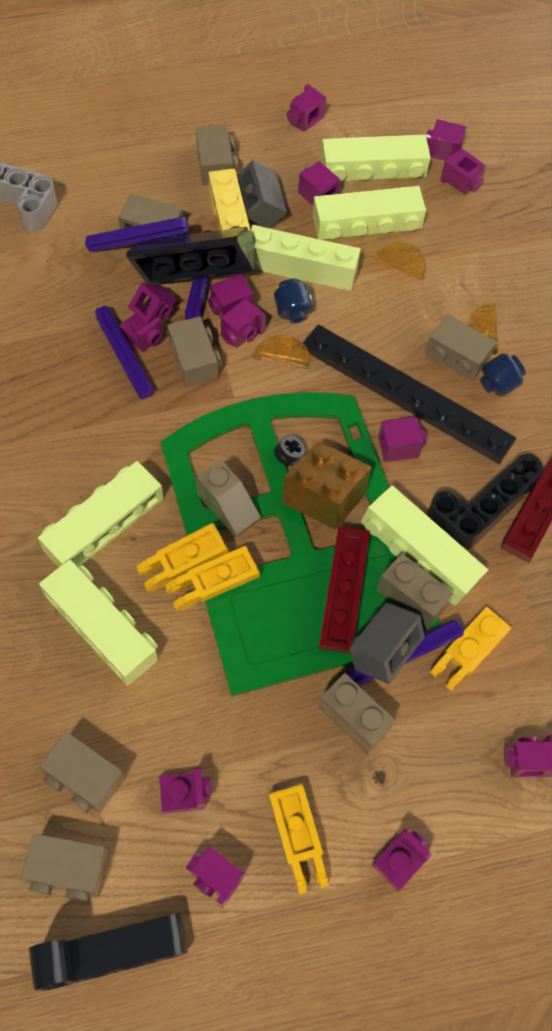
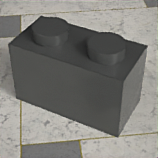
[237,160,287,229]
[349,603,425,684]

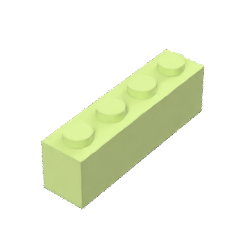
[321,135,430,181]
[312,186,426,240]
[250,225,361,291]
[38,461,163,567]
[361,485,488,606]
[39,559,158,687]

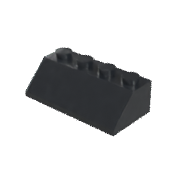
[126,226,254,285]

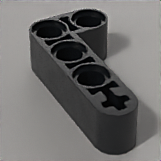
[427,454,543,550]
[28,914,188,991]

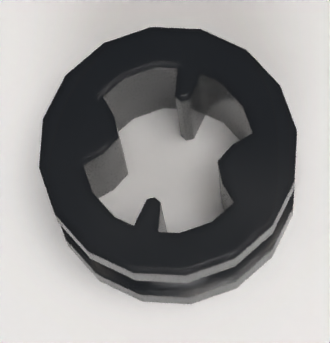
[274,435,305,466]

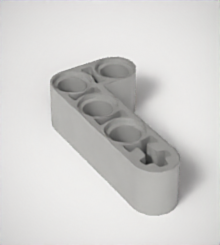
[0,162,58,232]

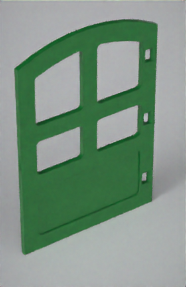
[160,392,441,697]

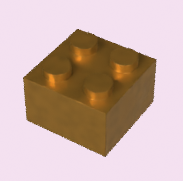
[282,441,371,530]

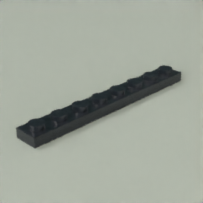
[302,324,517,465]

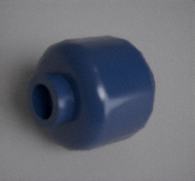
[274,278,313,323]
[480,353,526,397]

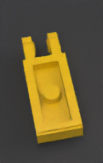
[136,523,229,592]
[165,546,260,611]
[430,607,511,691]
[268,784,329,895]

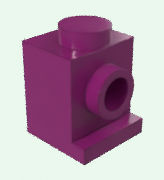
[287,84,326,132]
[440,148,486,194]
[128,283,176,324]
[221,299,265,348]
[504,735,552,777]
[186,846,244,909]

